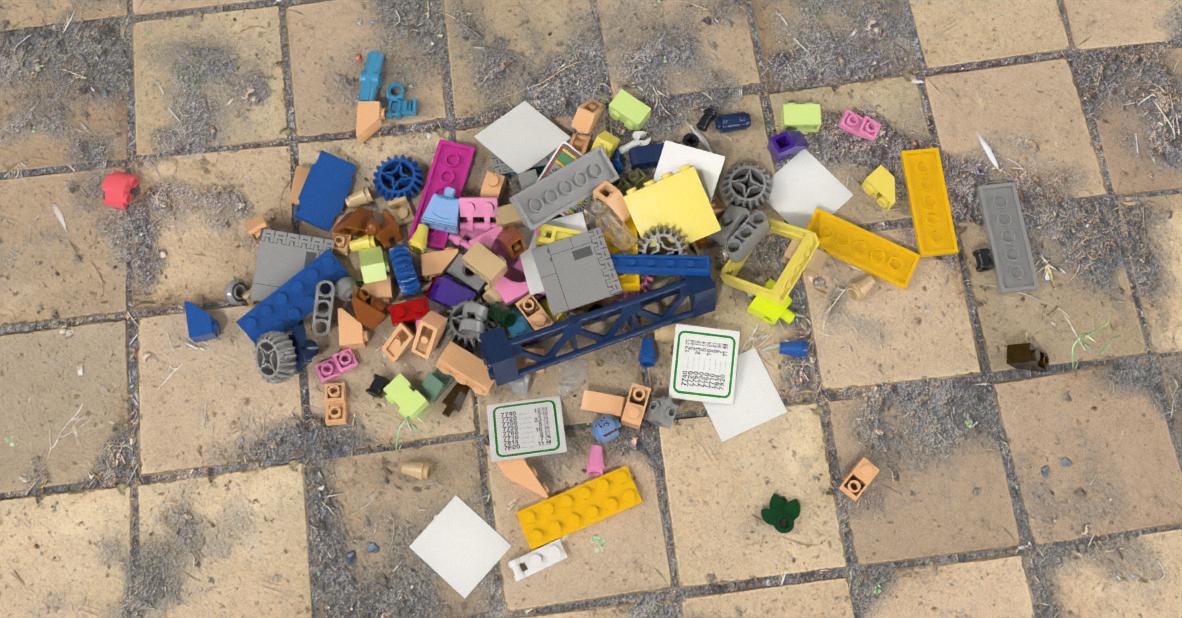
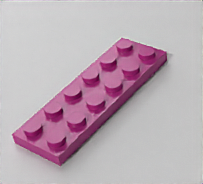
[408,139,476,251]

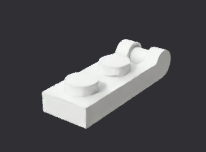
[508,539,568,582]

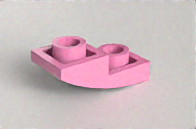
[838,109,881,141]
[314,348,358,385]

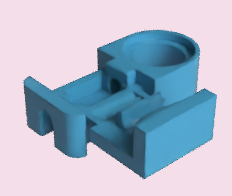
[385,82,418,120]

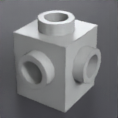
[644,396,679,428]

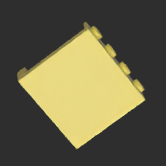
[623,163,721,255]

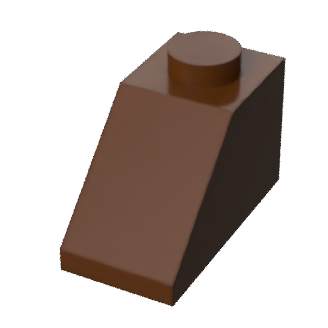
[333,207,374,237]
[497,225,528,260]

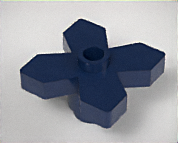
[288,325,318,374]

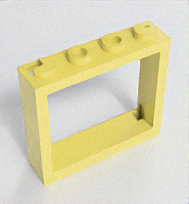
[719,217,820,305]

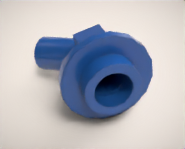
[610,151,624,175]

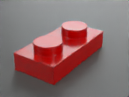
[388,297,430,326]

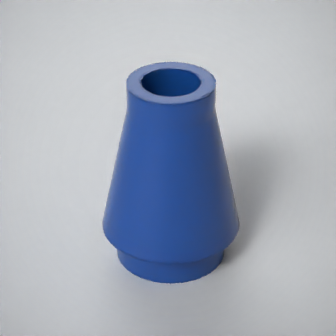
[638,337,657,368]
[779,339,807,358]

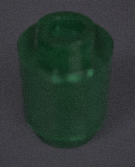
[488,301,516,327]

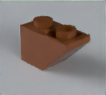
[351,285,388,330]

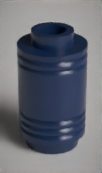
[715,111,751,133]

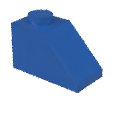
[184,301,220,343]

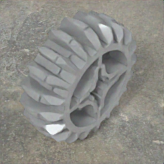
[721,162,772,212]
[637,225,689,277]
[445,297,496,348]
[254,331,298,384]

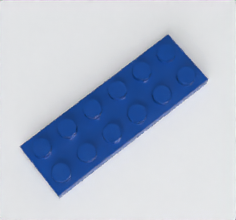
[236,249,351,344]

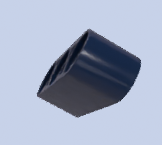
[628,142,681,170]

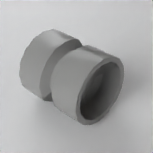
[458,303,489,337]

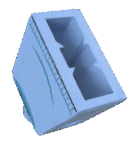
[421,187,460,234]

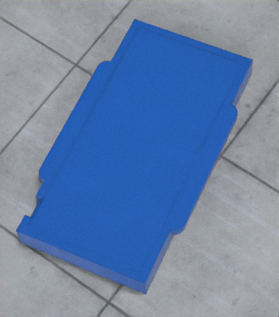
[293,150,356,232]

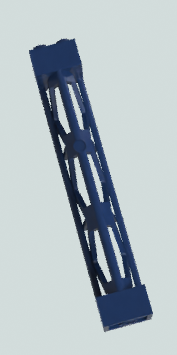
[478,275,717,387]

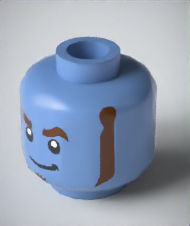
[590,414,621,443]

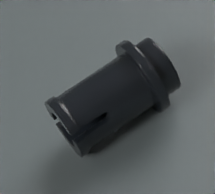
[696,107,717,132]

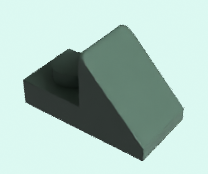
[419,368,455,403]

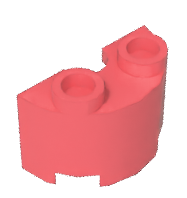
[102,170,138,210]

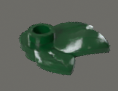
[761,494,800,533]

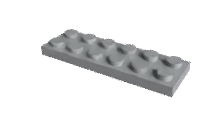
[509,145,620,232]
[976,182,1039,294]

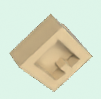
[388,196,414,228]

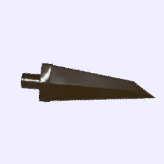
[442,382,470,418]

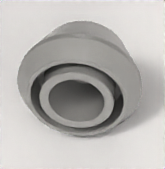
[334,277,357,302]
[223,279,249,305]
[509,373,531,396]

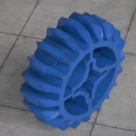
[373,154,424,202]
[389,244,421,296]

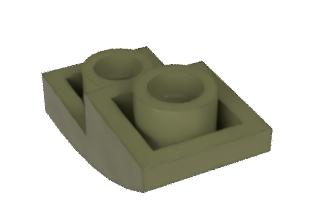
[611,168,650,196]

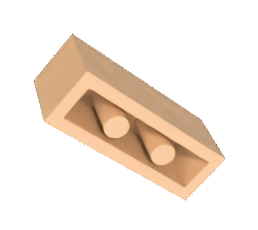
[436,341,495,396]

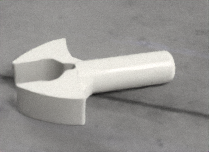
[619,131,651,154]

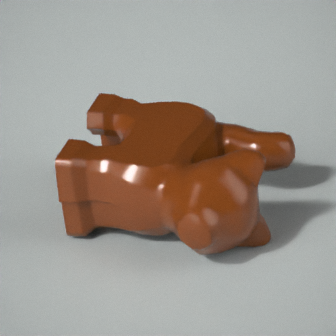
[364,210,403,250]

